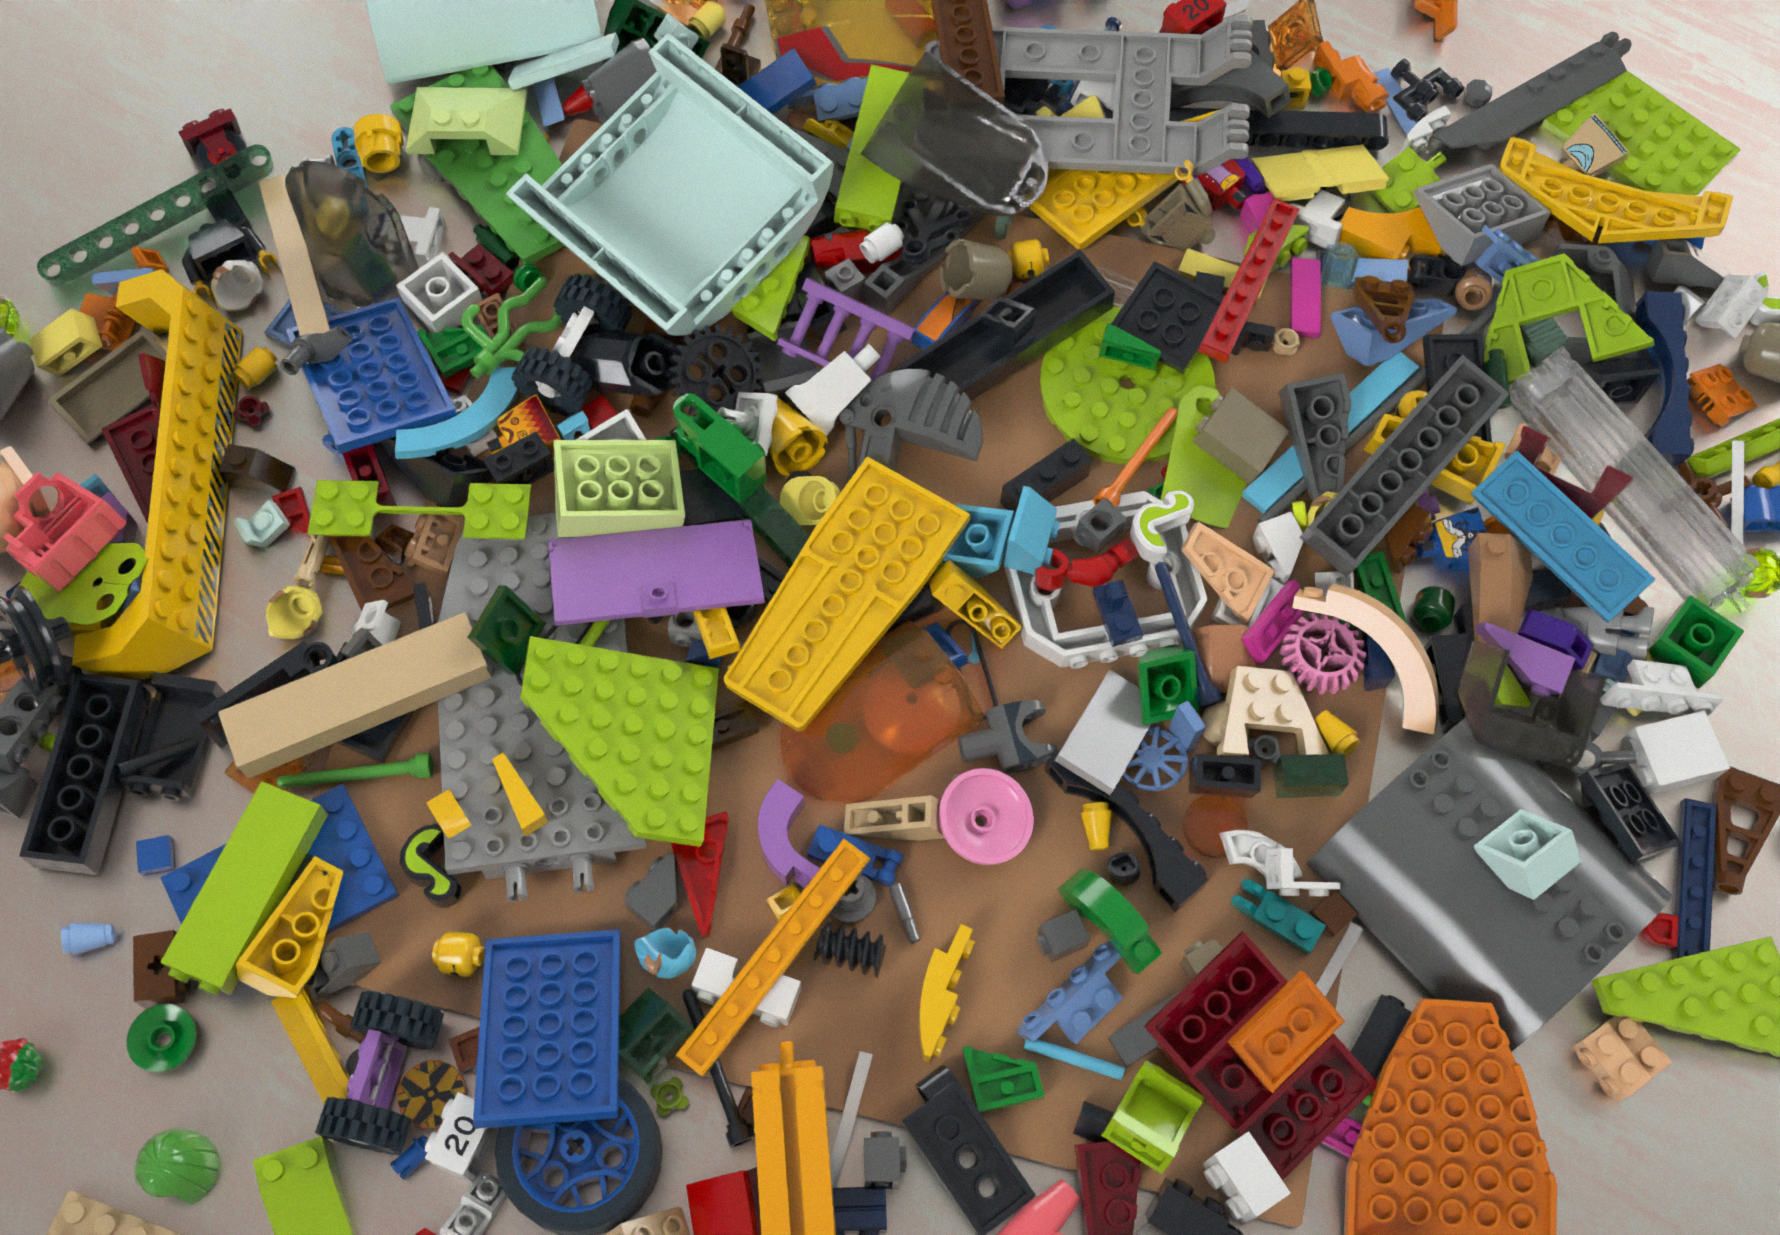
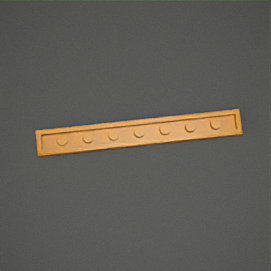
[676,839,871,1078]

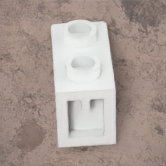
[1266,848,1340,896]

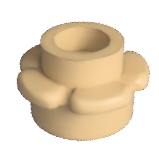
[1271,328,1300,356]

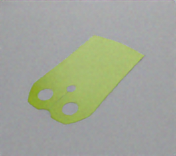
[1160,385,1247,529]
[19,543,148,625]

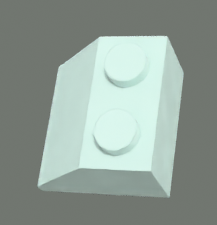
[1474,809,1581,900]

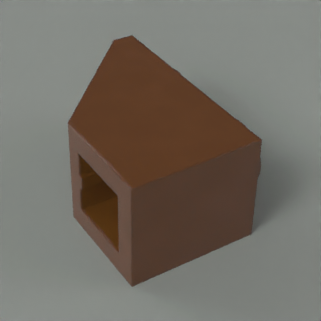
[1384,504,1433,574]

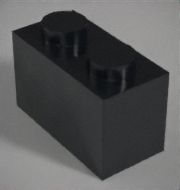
[1189,754,1261,798]

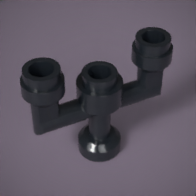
[1390,58,1465,124]

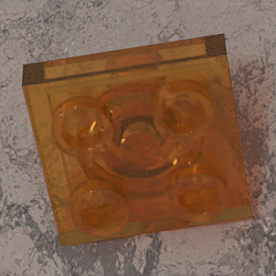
[1268,0,1324,71]

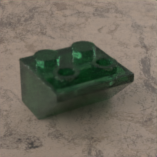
[619,988,694,1085]

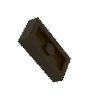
[712,701,759,750]

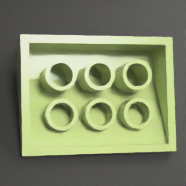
[553,440,685,537]

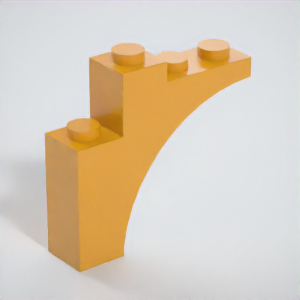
[1337,206,1446,260]

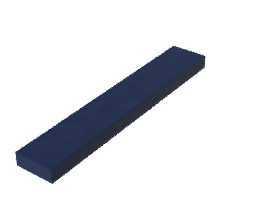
[1672,798,1717,960]

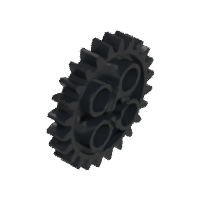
[667,325,764,419]

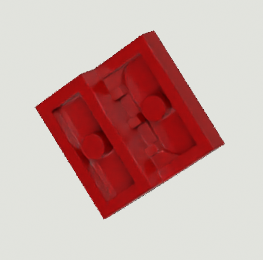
[686,1170,758,1235]

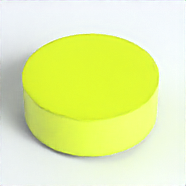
[1292,501,1308,532]

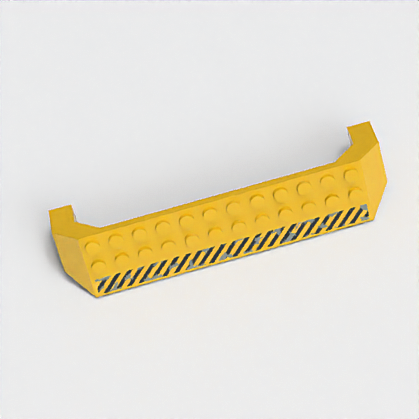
[72,269,242,680]

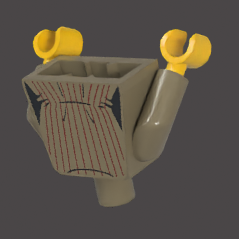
[1127,160,1215,251]

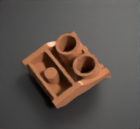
[1192,625,1256,694]

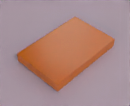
[1227,970,1345,1093]

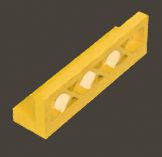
[271,986,351,1104]

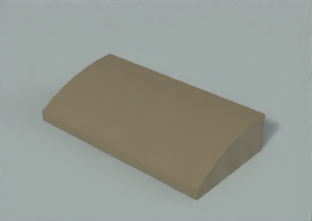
[47,328,167,444]

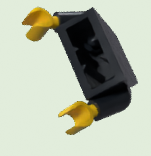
[182,219,279,302]

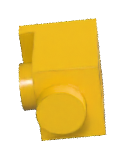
[1280,67,1311,109]

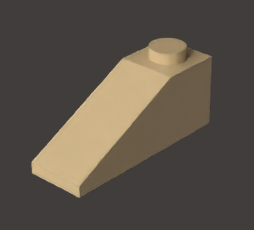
[844,795,944,841]

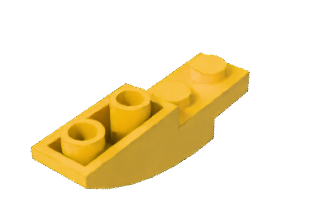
[919,924,975,1063]

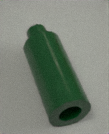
[473,224,520,270]
[1484,349,1511,410]

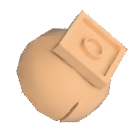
[0,446,50,555]

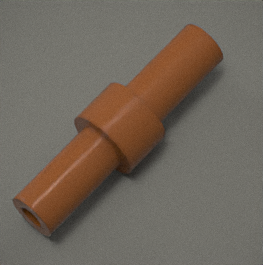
[316,1001,367,1044]

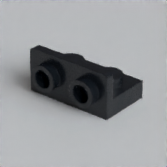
[484,432,554,484]

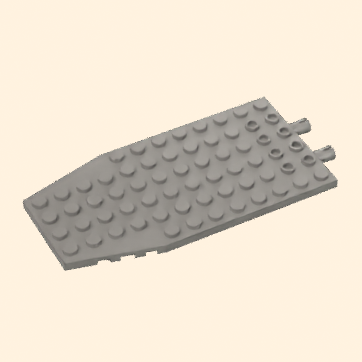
[438,513,647,902]

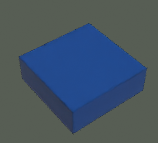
[136,835,175,875]

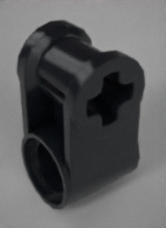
[1407,254,1466,296]

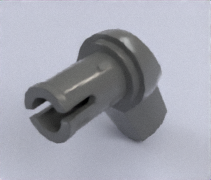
[280,325,352,375]

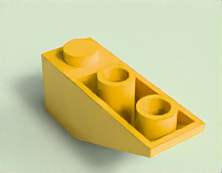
[928,559,1022,649]

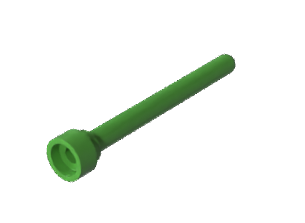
[276,752,434,788]

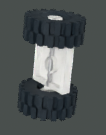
[511,274,633,416]

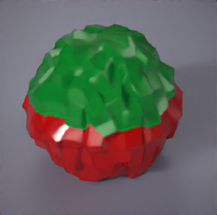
[0,1038,44,1093]

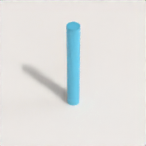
[1024,1039,1125,1080]

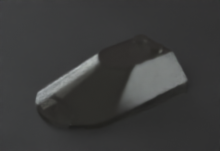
[285,160,419,308]

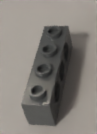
[0,654,82,774]

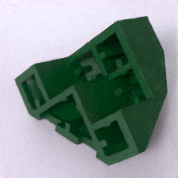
[603,0,710,64]

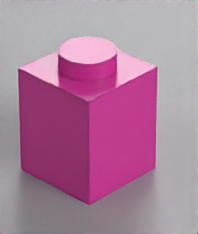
[1240,192,1274,234]

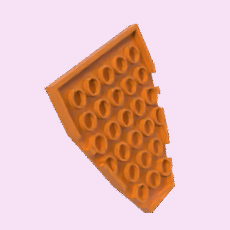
[1344,998,1557,1235]

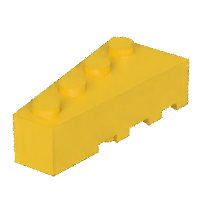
[1363,414,1506,505]

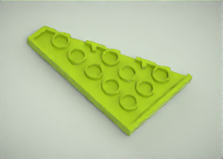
[1592,936,1780,1058]

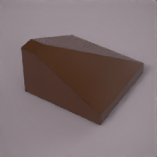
[375,524,414,565]

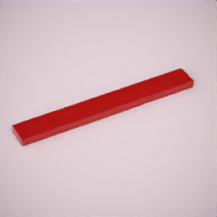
[1198,198,1300,363]

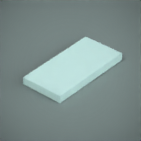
[508,32,619,90]

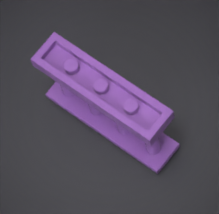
[777,278,916,381]

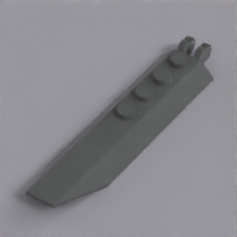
[1432,31,1632,149]

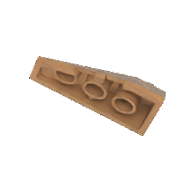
[1468,533,1533,660]

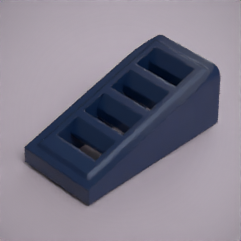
[1362,631,1395,691]

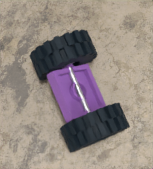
[315,991,444,1155]

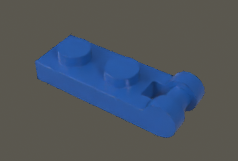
[807,824,904,887]

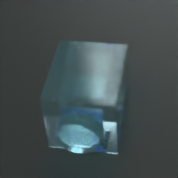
[1321,242,1359,290]

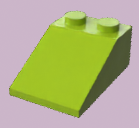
[253,1136,355,1235]

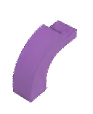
[758,779,820,888]

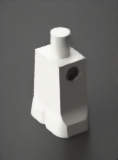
[785,344,881,436]

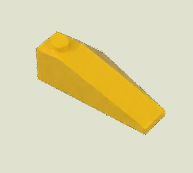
[236,856,343,998]

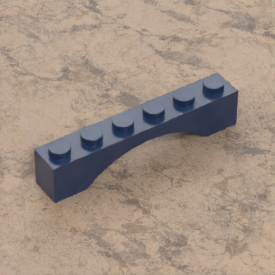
[1636,291,1694,465]

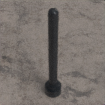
[682,989,755,1148]

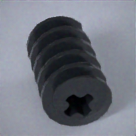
[813,921,886,978]

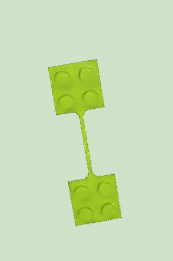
[308,480,532,540]

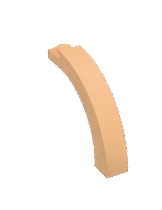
[1292,583,1439,734]

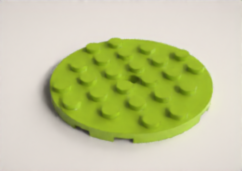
[1039,307,1215,465]

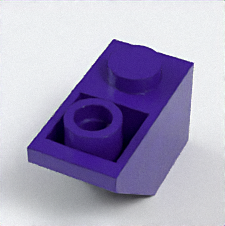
[1517,610,1593,671]

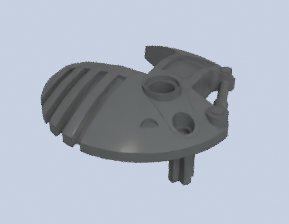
[839,369,983,484]

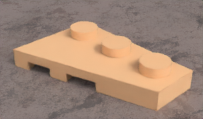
[1181,522,1275,624]

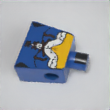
[1417,507,1487,572]

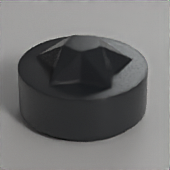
[1107,853,1141,886]

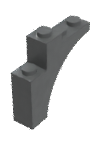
[1170,49,1291,118]

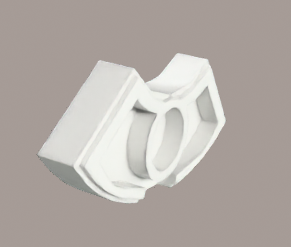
[1219,830,1303,879]

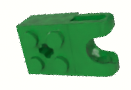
[673,393,767,505]

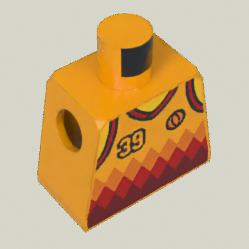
[486,394,561,457]

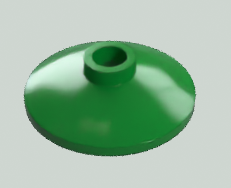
[126,1004,197,1073]

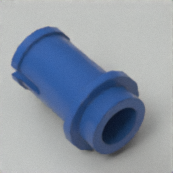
[390,1134,429,1180]

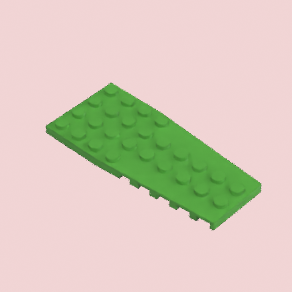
[390,65,565,265]

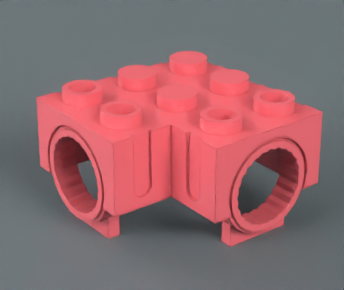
[3,472,127,592]

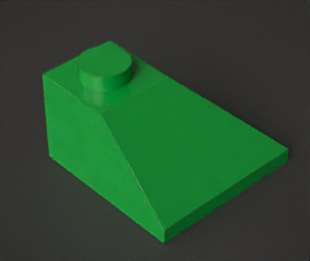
[1138,645,1199,725]

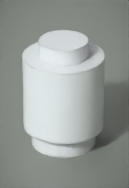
[860,222,904,264]

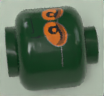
[1412,586,1456,632]

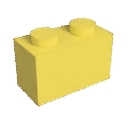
[29,308,102,376]

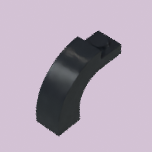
[1194,271,1275,356]

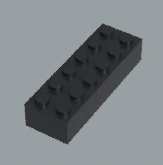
[19,673,151,875]

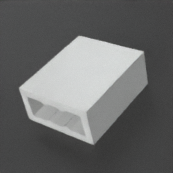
[1623,711,1730,795]

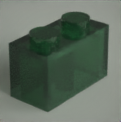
[1273,753,1349,798]

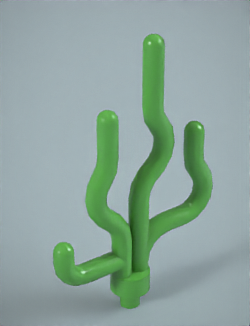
[461,273,589,379]

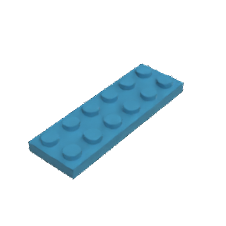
[1471,450,1656,624]

